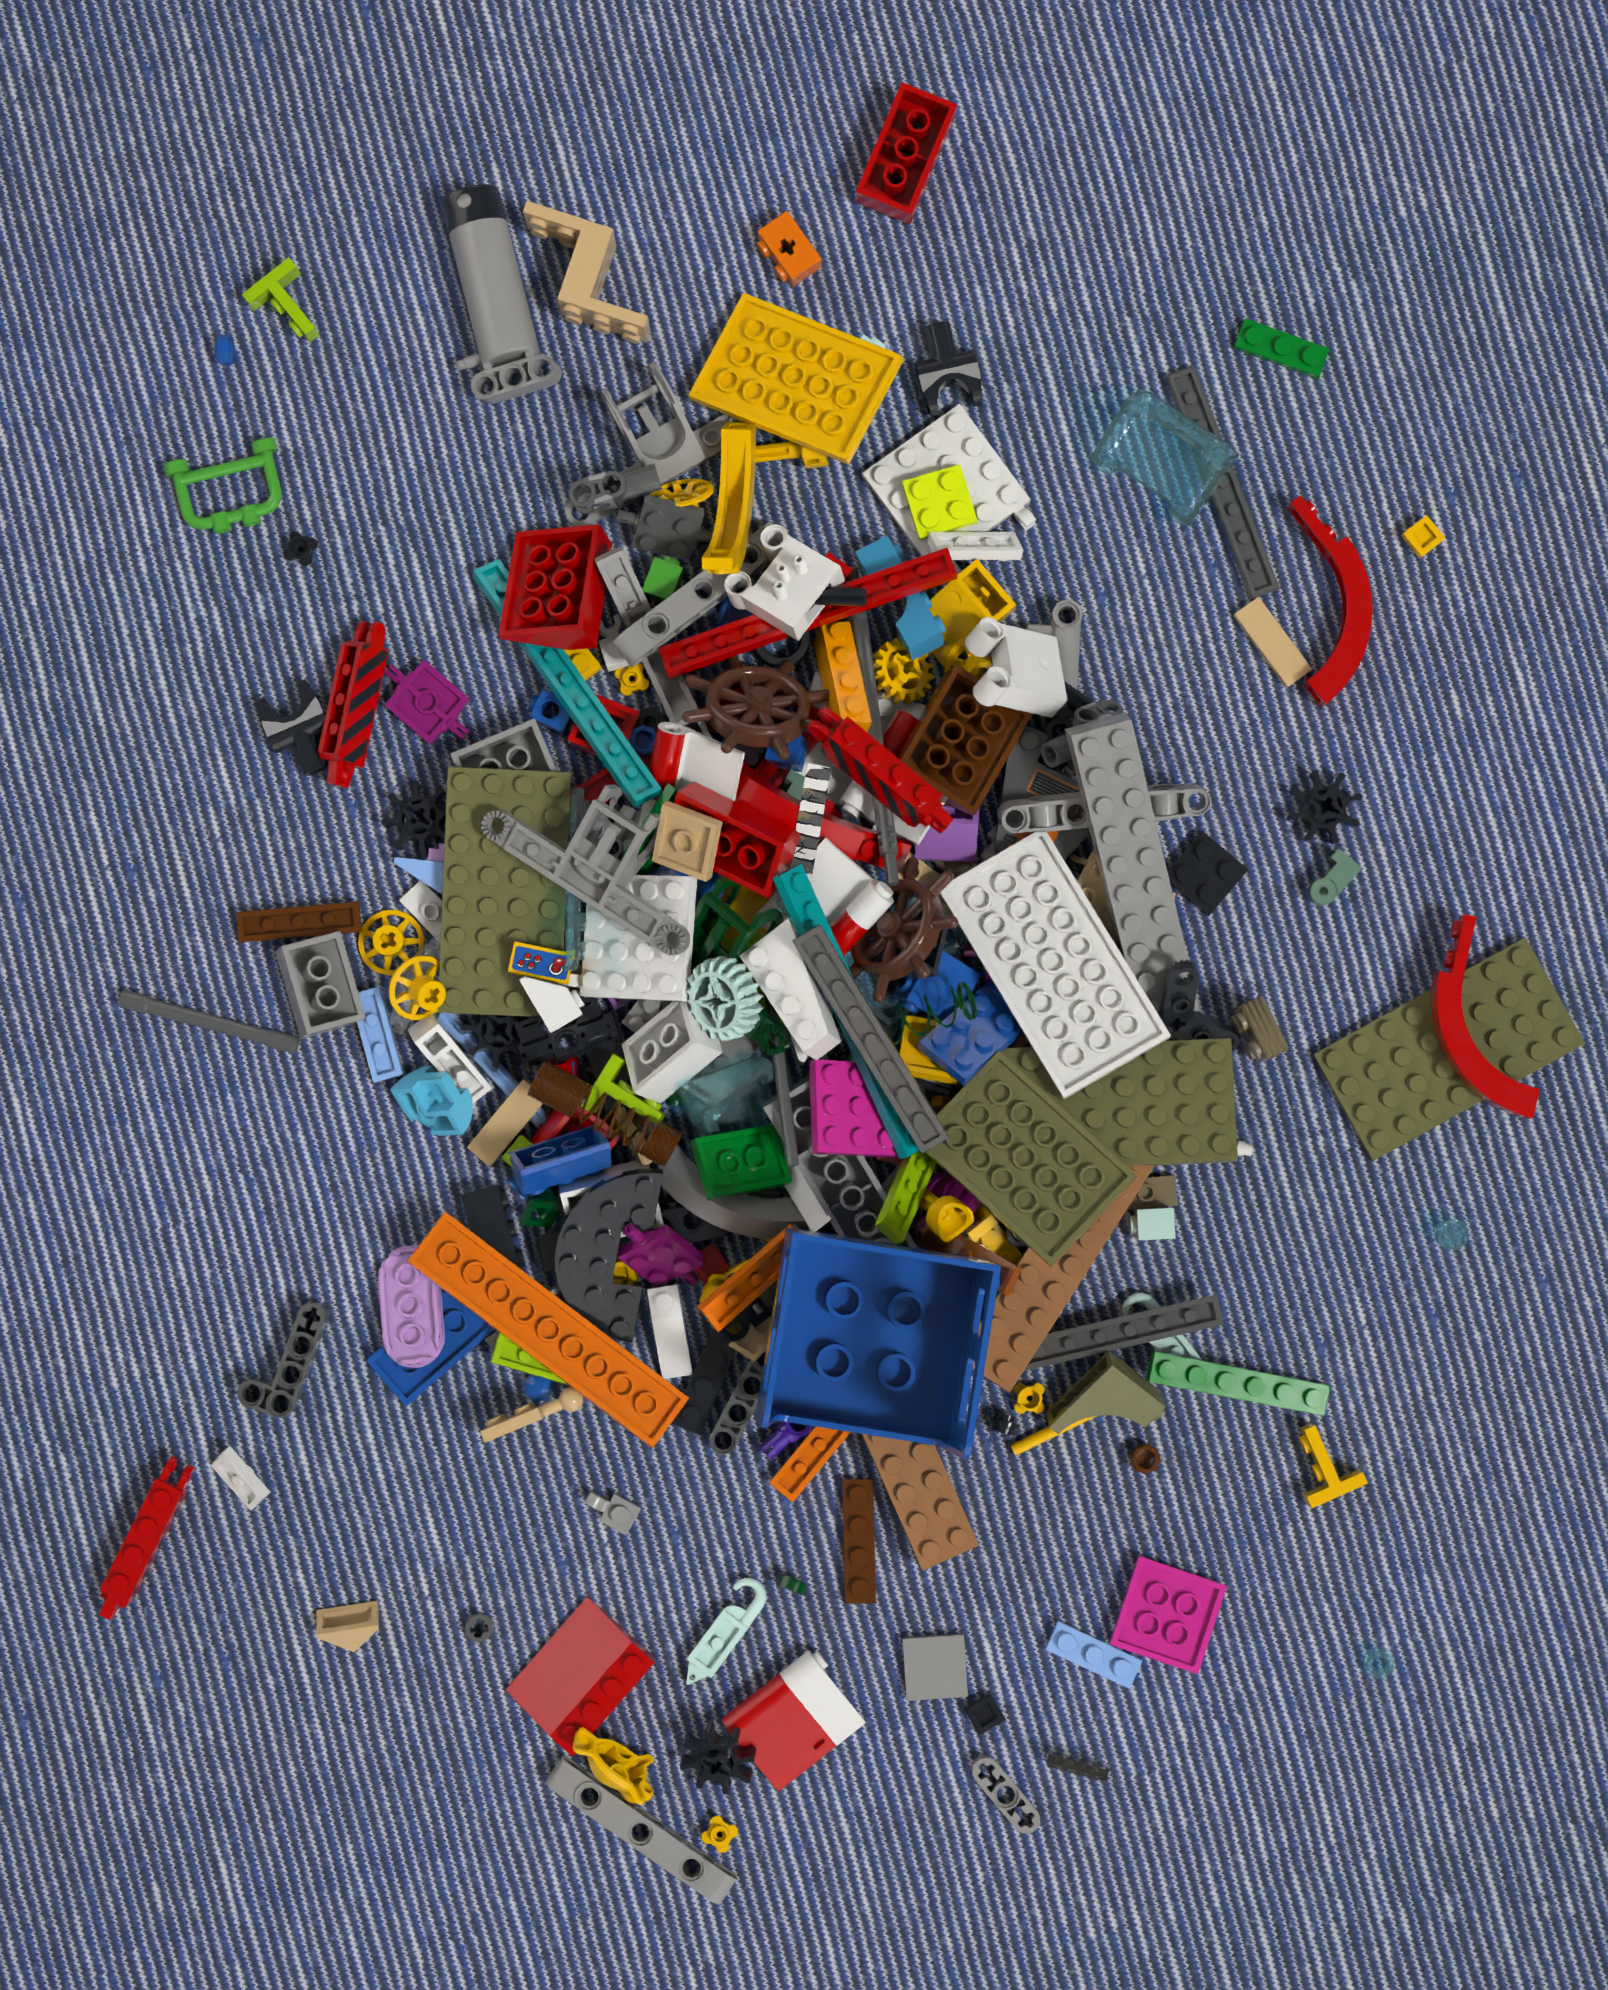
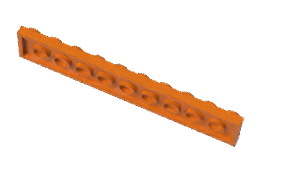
[406,1212,689,1448]

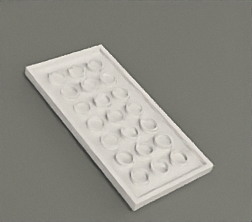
[940,832,1171,1099]

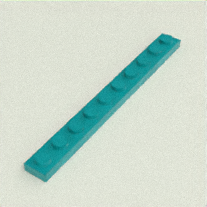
[473,559,662,808]
[773,864,920,1159]

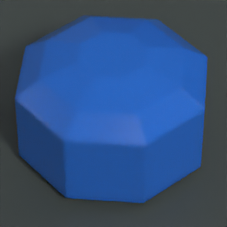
[214,335,235,365]
[629,725,656,757]
[524,1374,554,1401]

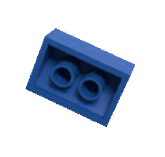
[508,1125,612,1195]

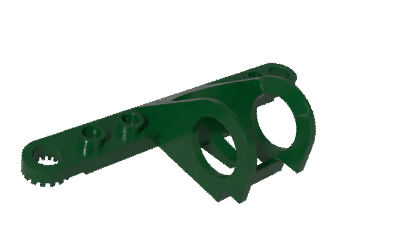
[690,877,790,1055]

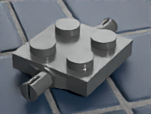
[616,495,713,561]

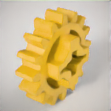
[872,638,934,705]

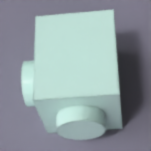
[1129,1208,1176,1240]

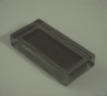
[1044,1749,1109,1782]

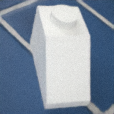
[519,976,584,1033]

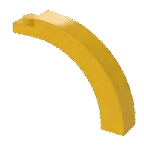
[702,422,756,574]

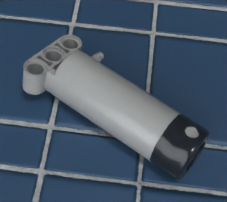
[441,184,562,404]

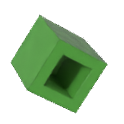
[642,556,684,602]

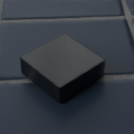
[963,1691,1006,1735]

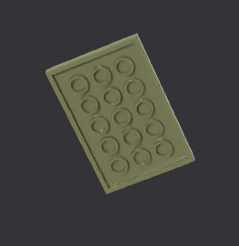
[926,1051,1137,1268]

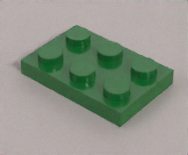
[690,1124,792,1201]

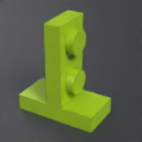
[242,257,319,342]
[580,1054,666,1124]

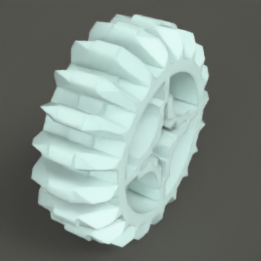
[686,956,763,1041]

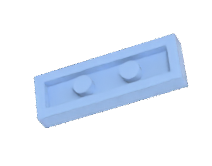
[357,987,404,1083]
[1045,1620,1142,1689]

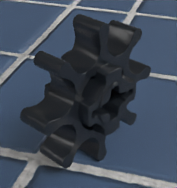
[1286,770,1362,845]
[381,780,446,857]
[459,1014,525,1072]
[680,1722,757,1794]

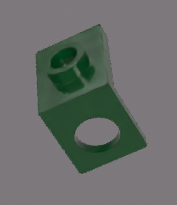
[518,1186,563,1228]

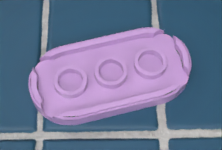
[378,1246,445,1368]

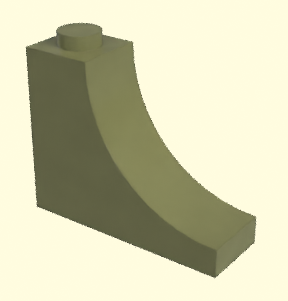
[1046,1350,1166,1434]

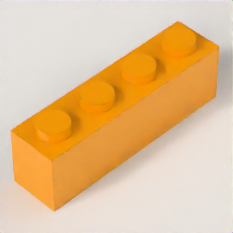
[813,622,872,733]

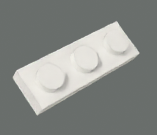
[927,532,1023,561]

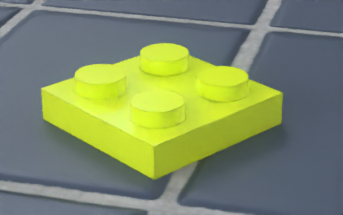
[902,464,978,541]

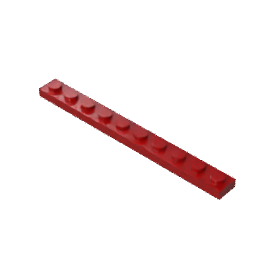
[658,547,958,679]

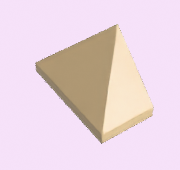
[316,1601,379,1652]

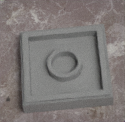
[902,1633,968,1701]

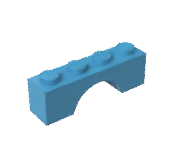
[855,536,946,661]

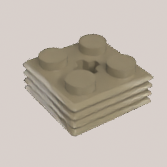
[1230,996,1288,1063]

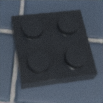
[1167,830,1248,916]

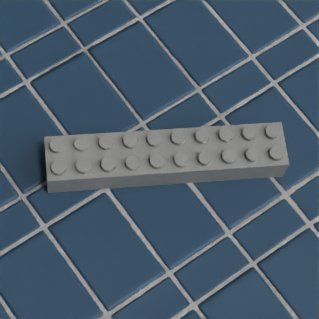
[1065,713,1200,1012]

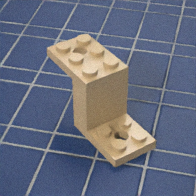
[523,201,651,344]

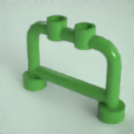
[163,438,282,534]

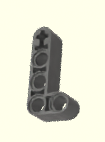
[237,1302,330,1418]

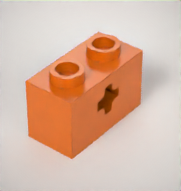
[756,211,822,288]

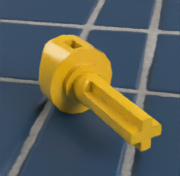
[756,441,829,469]
[919,1188,974,1242]

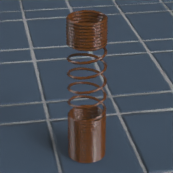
[527,1061,682,1167]

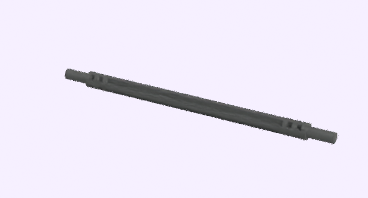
[847,566,899,886]

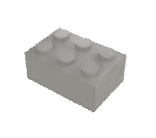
[450,718,558,772]

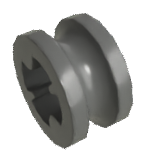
[465,1613,494,1642]

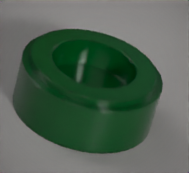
[776,1573,808,1596]

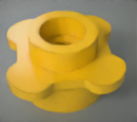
[615,663,649,696]
[1014,1383,1045,1414]
[702,1816,738,1853]

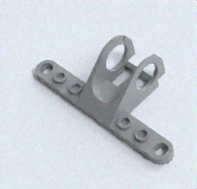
[565,362,762,527]
[481,784,690,955]

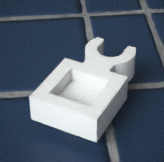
[599,615,630,672]

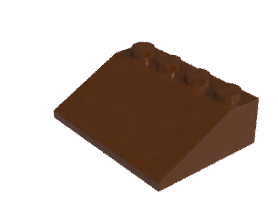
[897,664,1032,816]

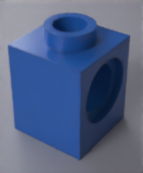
[528,689,572,736]
[765,735,809,772]

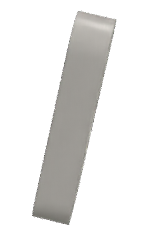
[972,1755,1040,1834]

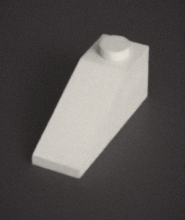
[407,1013,492,1104]
[647,1284,693,1379]

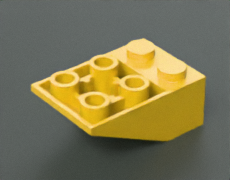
[929,559,1016,667]

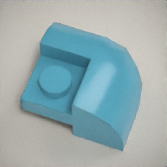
[390,1065,473,1136]

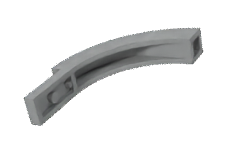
[594,546,711,738]
[633,1114,810,1239]

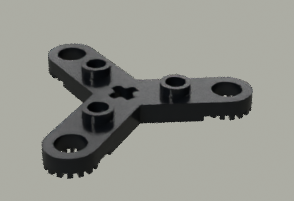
[1157,959,1240,1051]

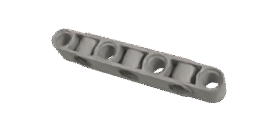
[612,522,782,667]
[997,783,1211,833]
[545,1756,738,1905]

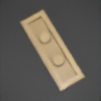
[1233,597,1312,688]
[467,1078,544,1167]

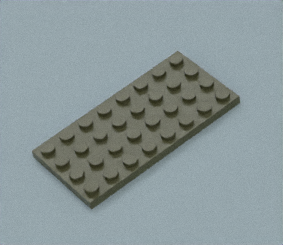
[438,767,571,1017]
[1312,937,1585,1161]
[1001,1038,1238,1167]

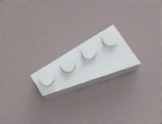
[740,918,841,1061]

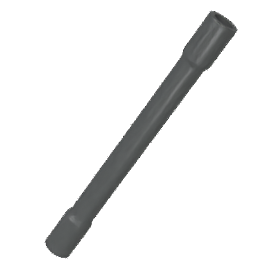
[118,989,300,1054]

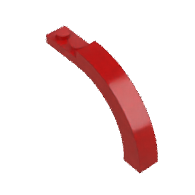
[1286,495,1373,709]
[735,762,912,873]
[1431,914,1540,1119]

